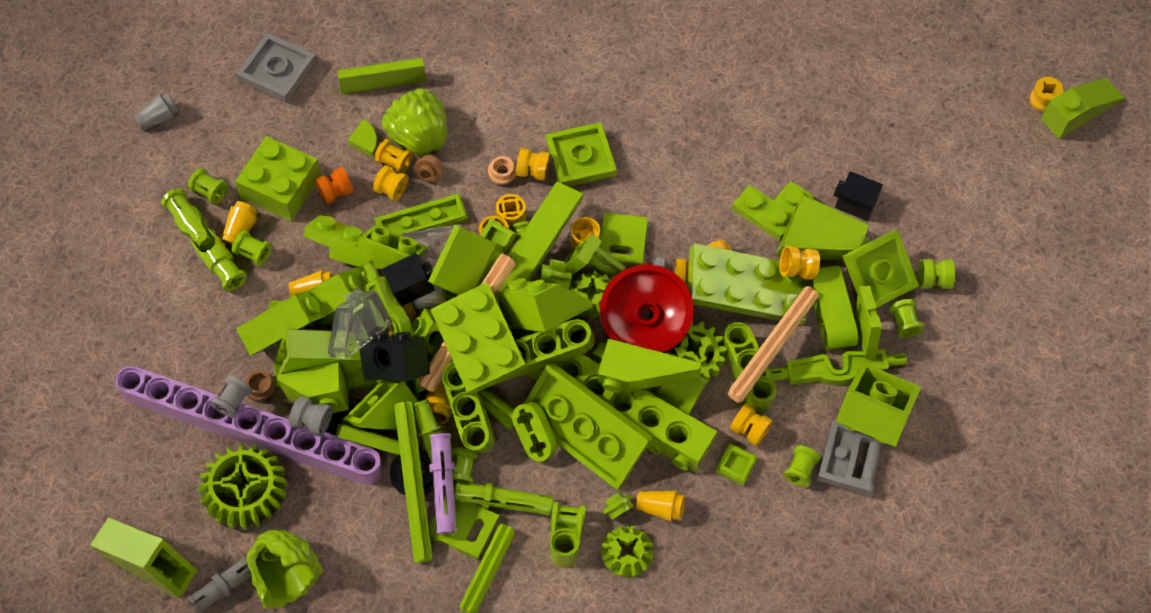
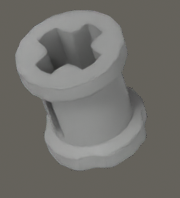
[210,375,252,418]

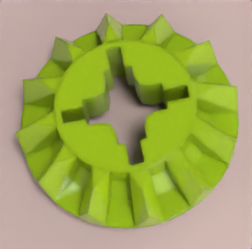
[570,270,611,318]
[601,525,653,577]

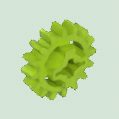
[665,321,727,384]

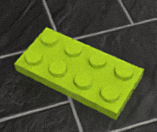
[688,243,807,325]
[523,362,653,490]

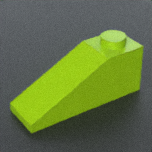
[1041,78,1125,139]
[598,339,701,393]

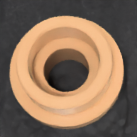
[488,156,516,185]

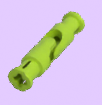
[161,188,248,292]

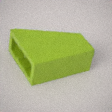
[775,195,869,260]
[273,329,362,387]
[89,518,198,599]

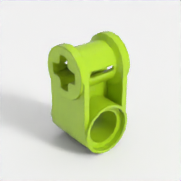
[550,501,586,568]

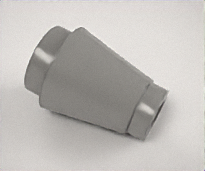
[134,92,180,131]

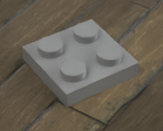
[236,33,317,103]

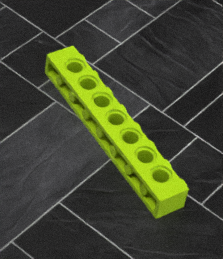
[510,328,717,473]

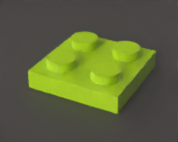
[545,122,617,187]
[843,230,919,308]

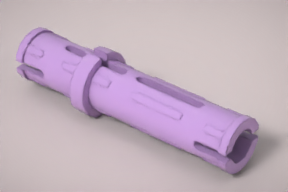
[429,433,457,534]

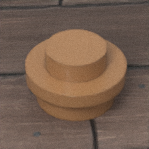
[245,371,276,402]

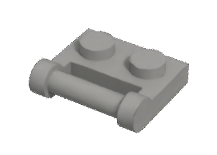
[817,420,886,498]

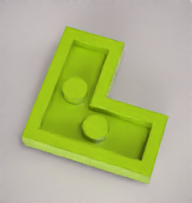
[731,181,814,241]

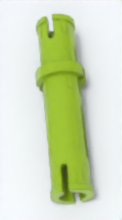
[454,480,553,516]

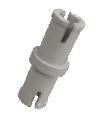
[187,558,252,613]

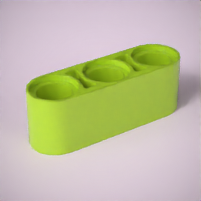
[807,265,858,350]
[722,322,777,413]

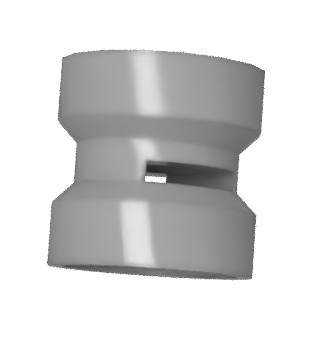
[289,396,333,437]

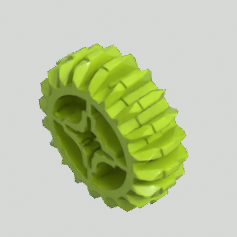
[198,442,288,530]

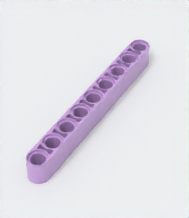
[116,366,383,485]

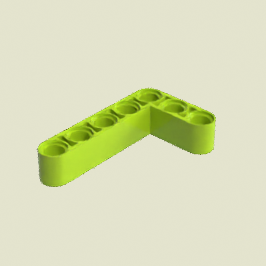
[442,319,595,455]

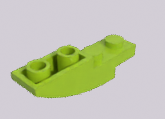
[304,215,428,269]

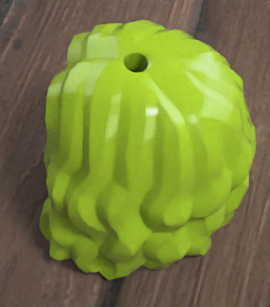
[382,88,448,156]
[246,530,323,609]

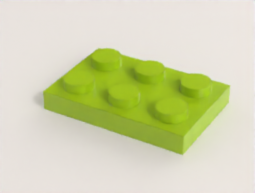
[430,282,528,395]

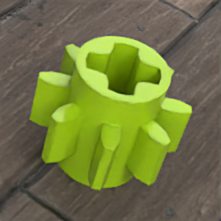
[536,258,572,289]

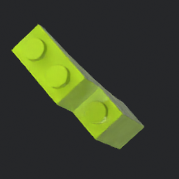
[236,266,369,356]

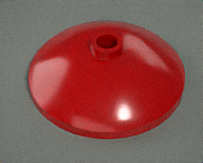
[600,264,694,353]

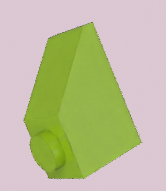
[277,361,349,414]
[342,380,418,430]

